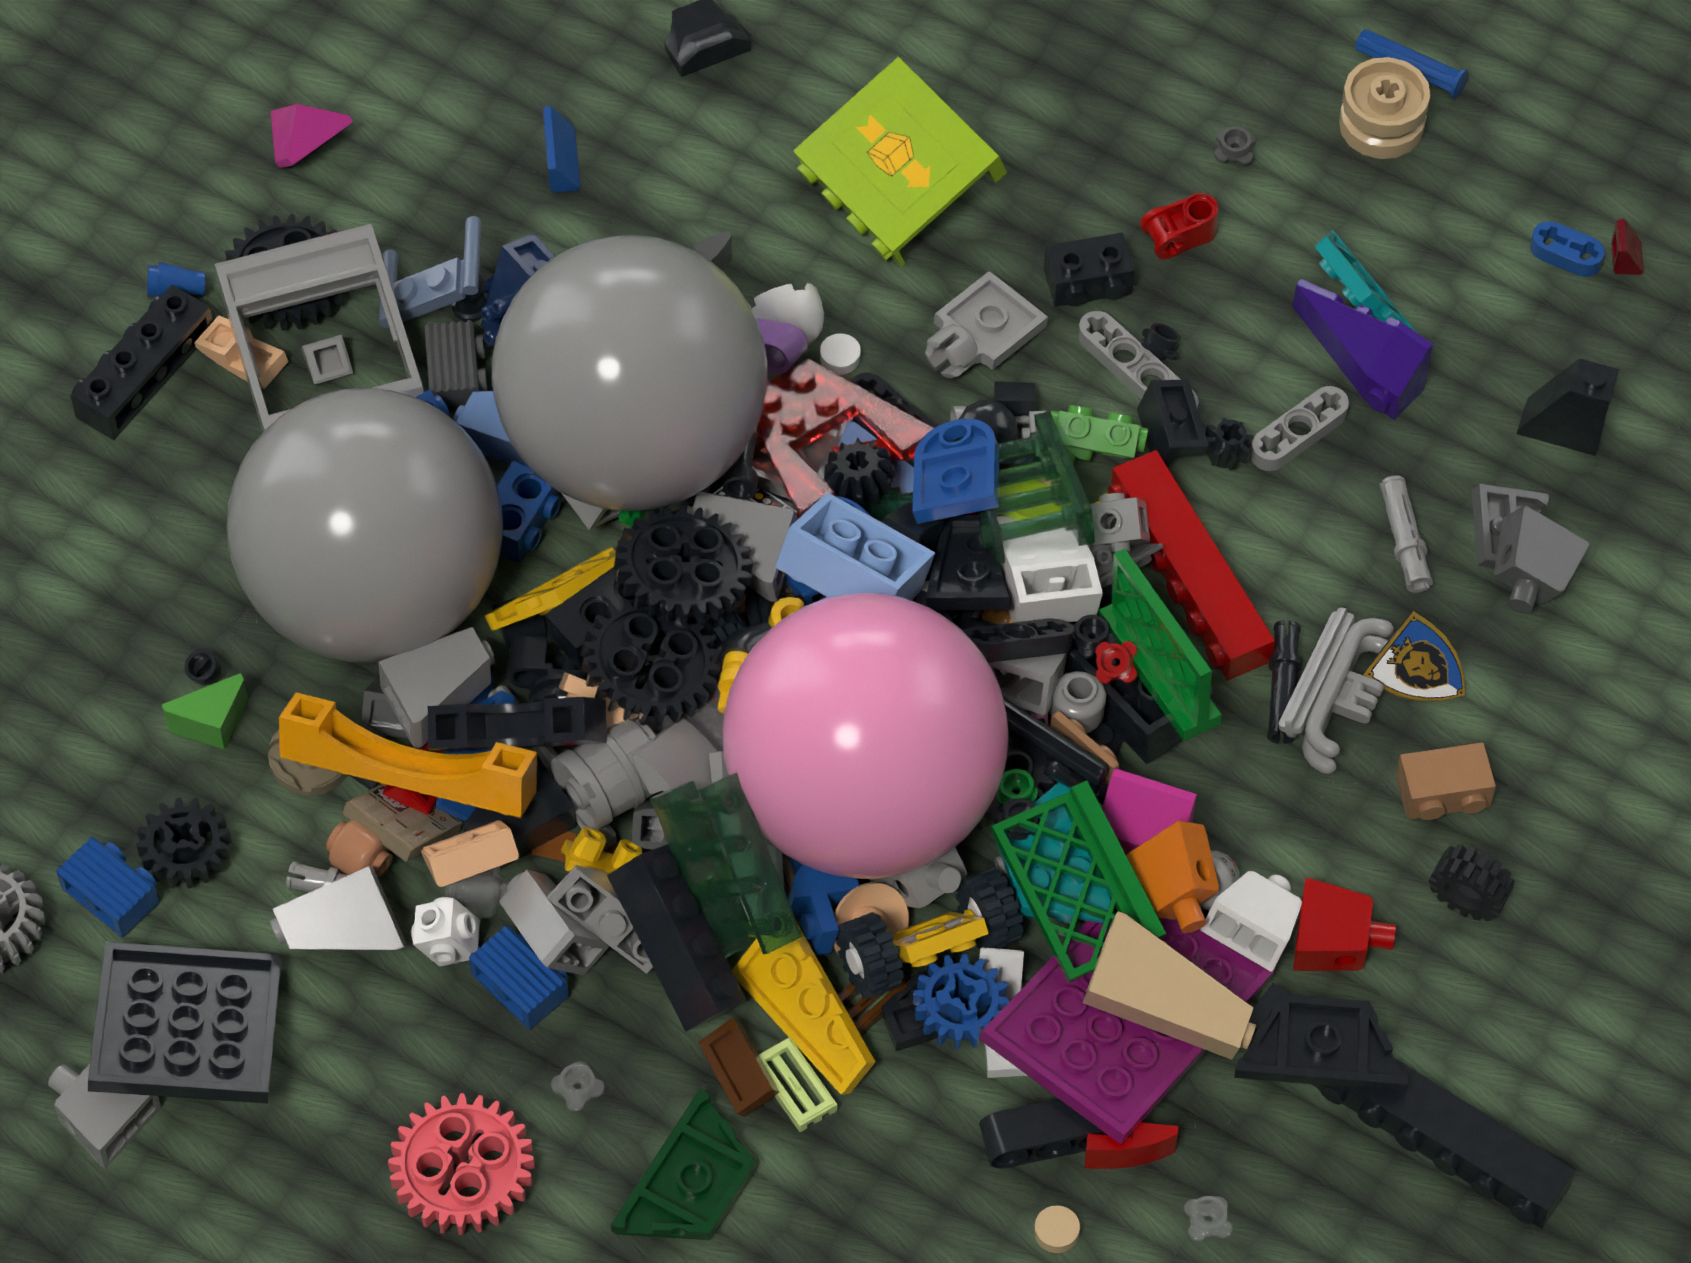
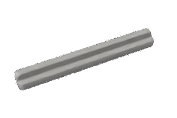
[1279,607,1355,737]

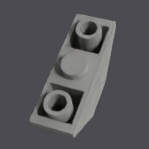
[547,865,653,973]

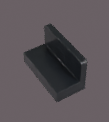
[1137,379,1209,468]

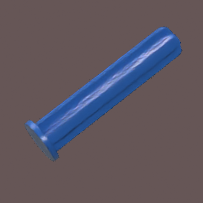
[1356,29,1468,99]

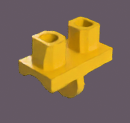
[561,826,643,874]

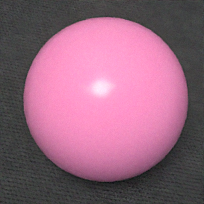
[722,593,1008,879]

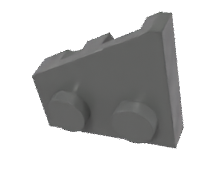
[1471,483,1549,568]

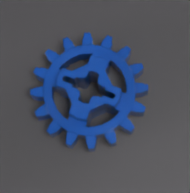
[913,954,1009,1049]

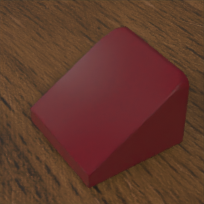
[1611,219,1644,275]

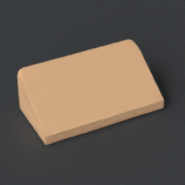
[421,820,519,887]

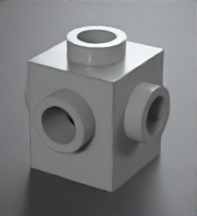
[1084,493,1151,555]

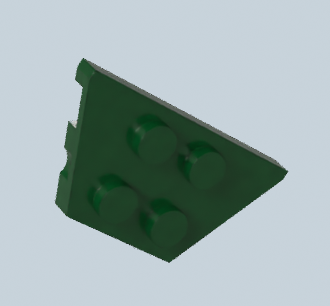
[611,1088,756,1240]

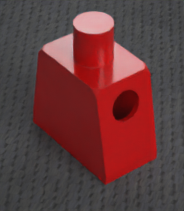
[1293,878,1396,971]

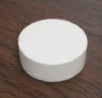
[820,334,861,375]

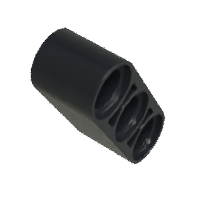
[979,1099,1107,1169]

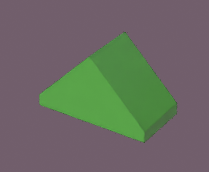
[162,673,248,750]

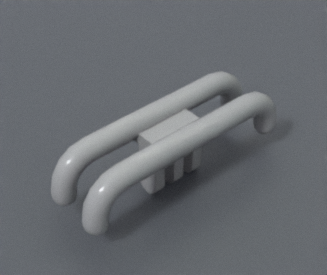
[1302,618,1394,774]

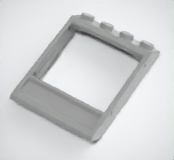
[214,224,424,432]

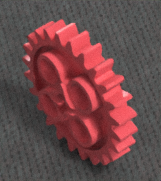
[388,1093,535,1235]

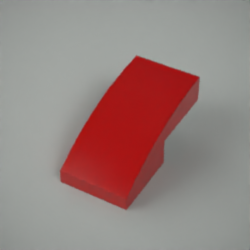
[1084,1122,1178,1169]

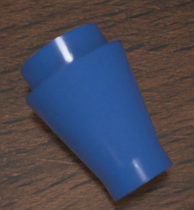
[147,262,205,297]

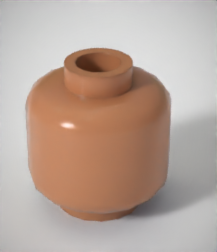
[326,820,393,877]

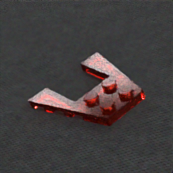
[756,359,934,518]

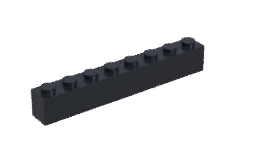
[1248,983,1576,1229]

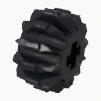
[823,437,895,507]

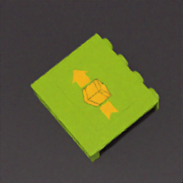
[793,57,1007,268]

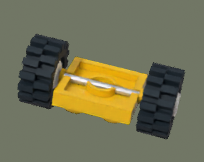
[836,868,1023,999]

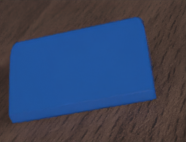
[543,106,580,193]

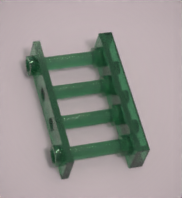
[955,411,1095,564]
[650,772,802,958]

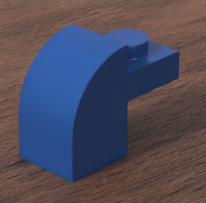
[785,865,859,955]

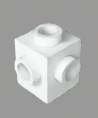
[411,897,480,966]

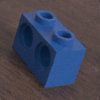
[497,461,561,563]

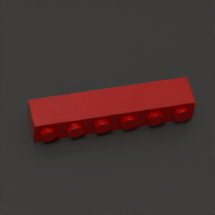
[1108,450,1275,681]

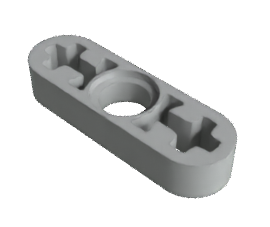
[1251,386,1349,471]

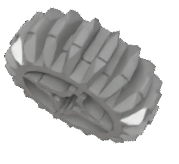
[0,862,45,974]

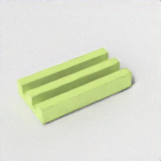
[759,1037,837,1132]

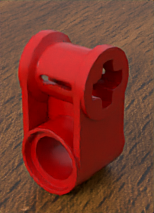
[1139,193,1218,259]

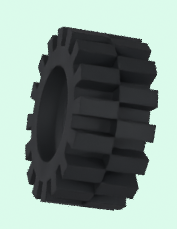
[1429,845,1515,921]

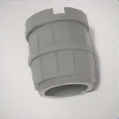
[551,718,656,830]

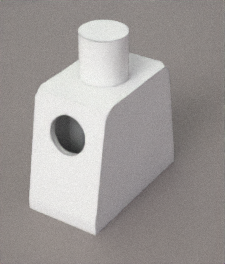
[1200,871,1302,972]

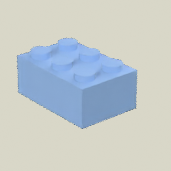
[775,492,935,601]

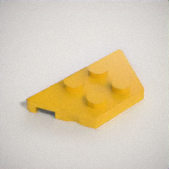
[485,547,616,631]

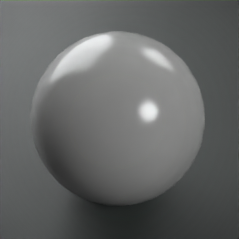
[492,235,767,511]
[226,388,503,663]

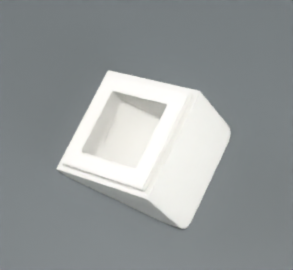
[979,947,1024,999]

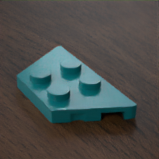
[1315,230,1419,334]
[996,783,1116,930]

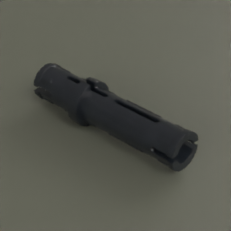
[1267,620,1302,744]

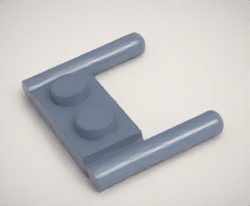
[379,216,481,328]

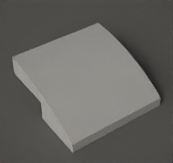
[631,717,717,829]

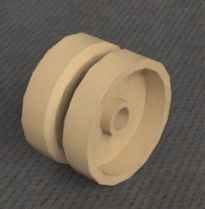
[1339,57,1431,159]

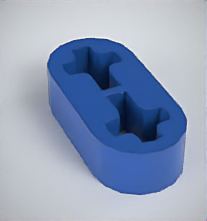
[1530,221,1605,277]

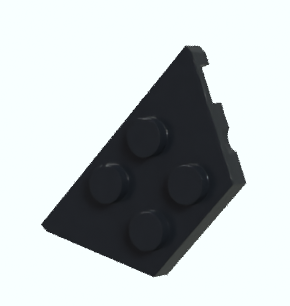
[1234,994,1408,1093]

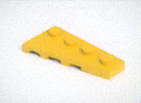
[732,908,875,1095]

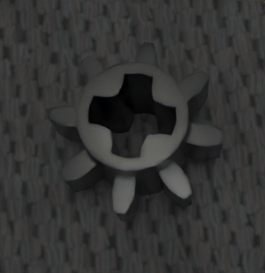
[1205,418,1254,470]

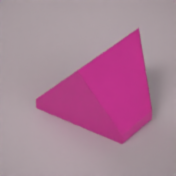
[270,104,353,168]

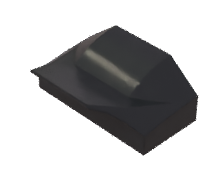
[665,0,751,77]

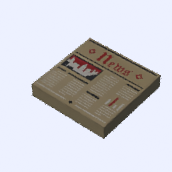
[342,784,463,862]

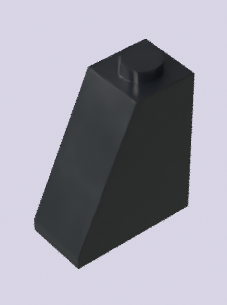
[1517,358,1620,456]
[463,747,576,876]

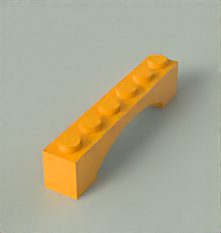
[279,692,537,818]

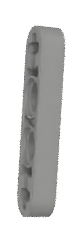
[1078,311,1199,409]

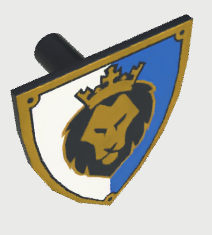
[1362,610,1465,701]

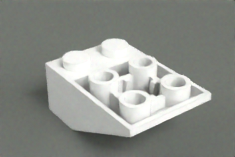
[987,512,1103,622]

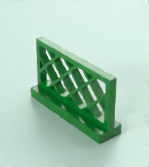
[1099,548,1222,741]
[990,780,1166,983]

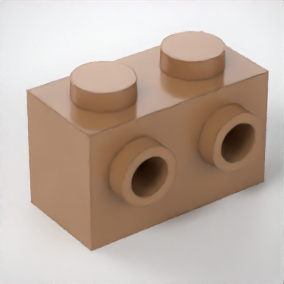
[1396,742,1496,820]

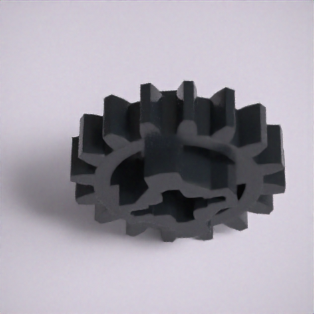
[136,797,232,889]

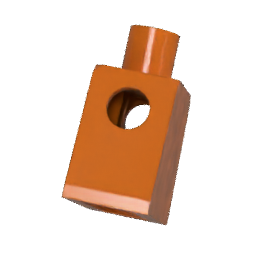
[1126,820,1219,933]

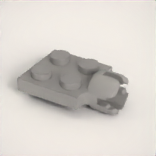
[925,271,1048,378]

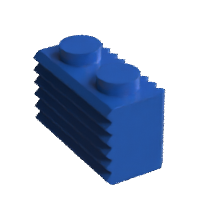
[56,837,159,938]
[469,925,569,1030]

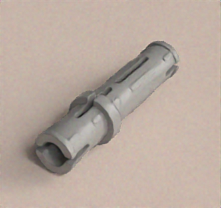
[1379,476,1433,593]

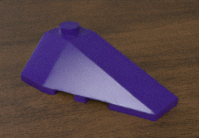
[1293,279,1433,420]

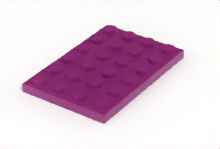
[979,898,1276,1144]

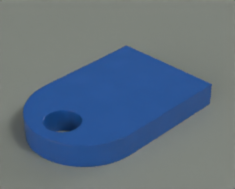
[913,419,999,524]

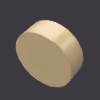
[1034,1205,1080,1253]

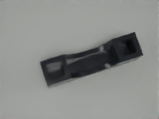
[427,697,607,752]

